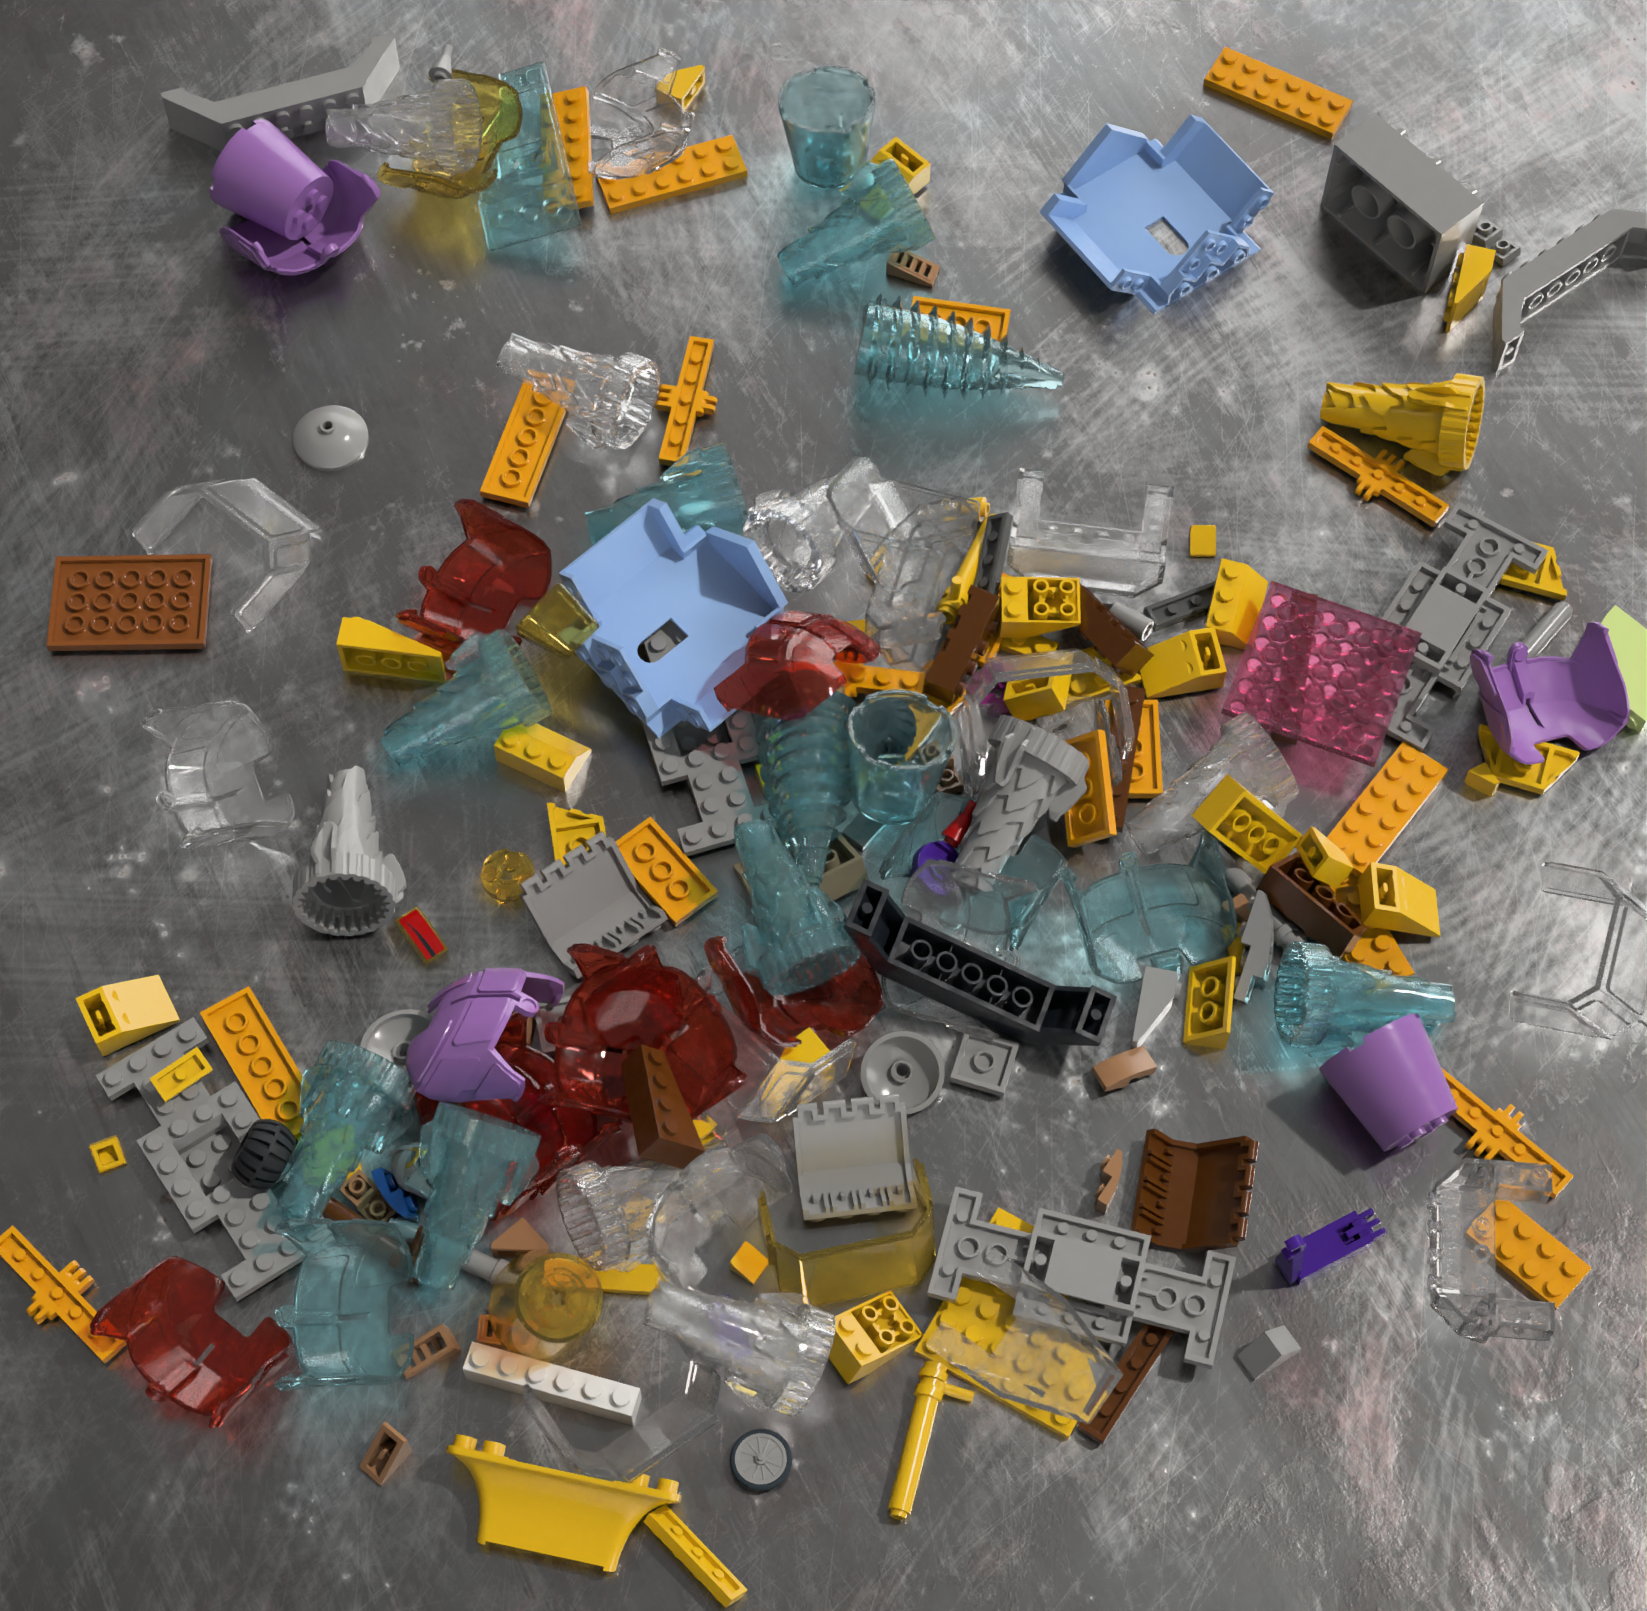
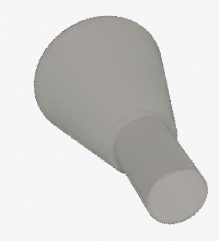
[428,44,453,85]

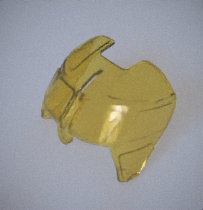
[377,68,523,199]

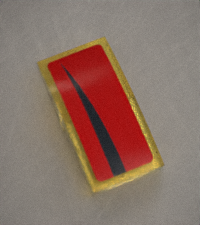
[394,906,449,965]

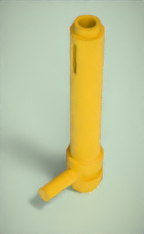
[936,514,996,625]
[887,1361,975,1520]

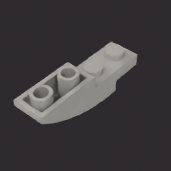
[1233,890,1274,1004]

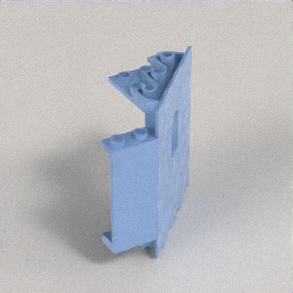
[1039,114,1274,314]
[558,498,805,738]

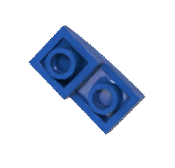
[371,1167,418,1222]

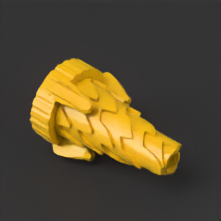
[1320,373,1485,476]

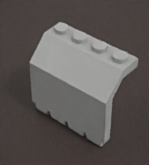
[519,831,668,979]
[792,1093,917,1222]

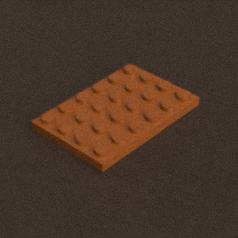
[46,554,213,651]

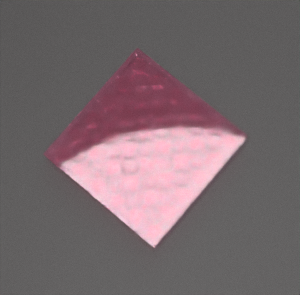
[1221,581,1422,767]

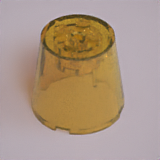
[488,1249,605,1365]

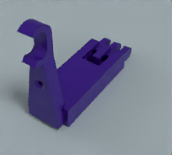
[1275,1208,1387,1285]

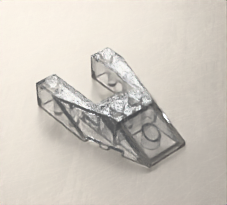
[926,1247,1123,1424]

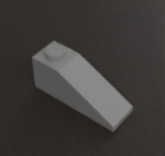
[1130,966,1182,1050]

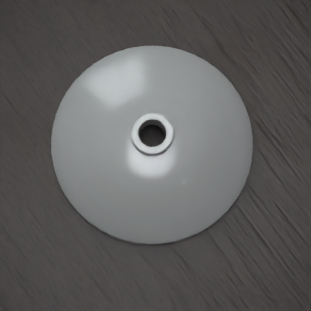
[293,405,369,471]
[360,1009,433,1081]
[860,1030,945,1114]

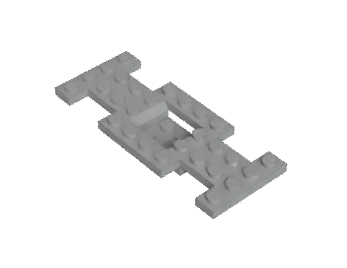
[1329,503,1549,753]
[640,619,788,856]
[95,1017,337,1302]
[927,1186,1236,1369]

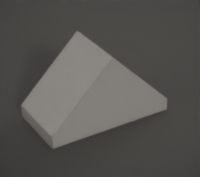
[1237,1325,1301,1381]

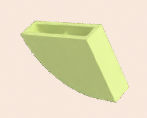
[1601,605,1647,734]

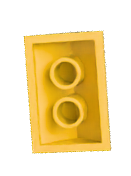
[1183,956,1236,1049]

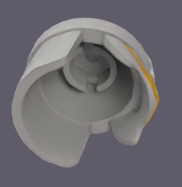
[391,1142,442,1201]

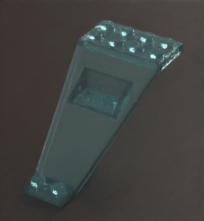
[478,61,582,251]

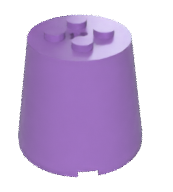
[209,119,334,240]
[1319,1013,1458,1151]

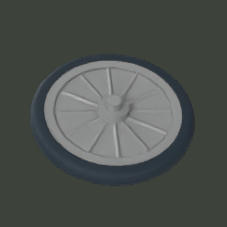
[730,1429,792,1491]

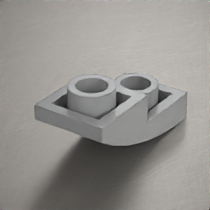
[1473,219,1521,266]

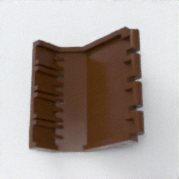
[1131,1129,1259,1253]

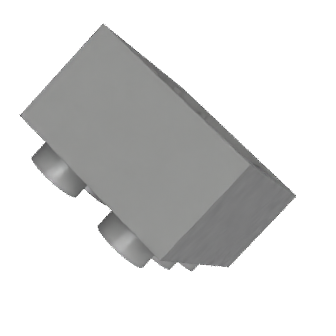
[1320,114,1484,295]

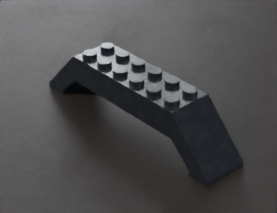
[843,879,1117,1046]

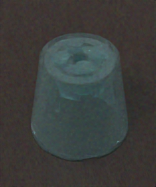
[778,65,876,189]
[847,689,957,825]

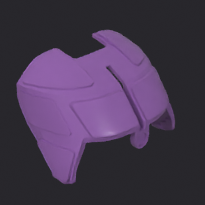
[219,160,381,276]
[1470,622,1630,765]
[406,968,564,1102]

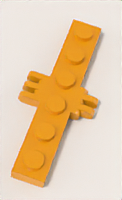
[655,336,718,468]
[1307,426,1449,528]
[771,649,926,705]
[1442,1068,1574,1199]
[0,1225,127,1364]

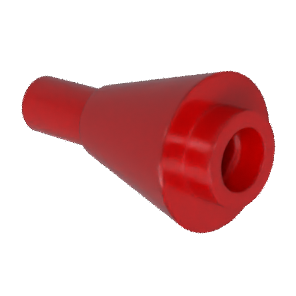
[941,800,977,849]

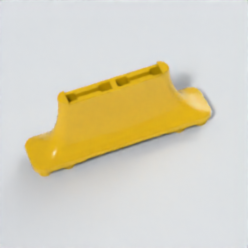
[446,1434,682,1572]

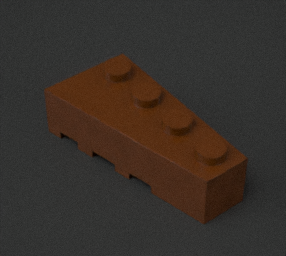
[1077,583,1154,678]
[924,585,1000,705]
[1255,852,1367,959]
[621,1044,705,1170]

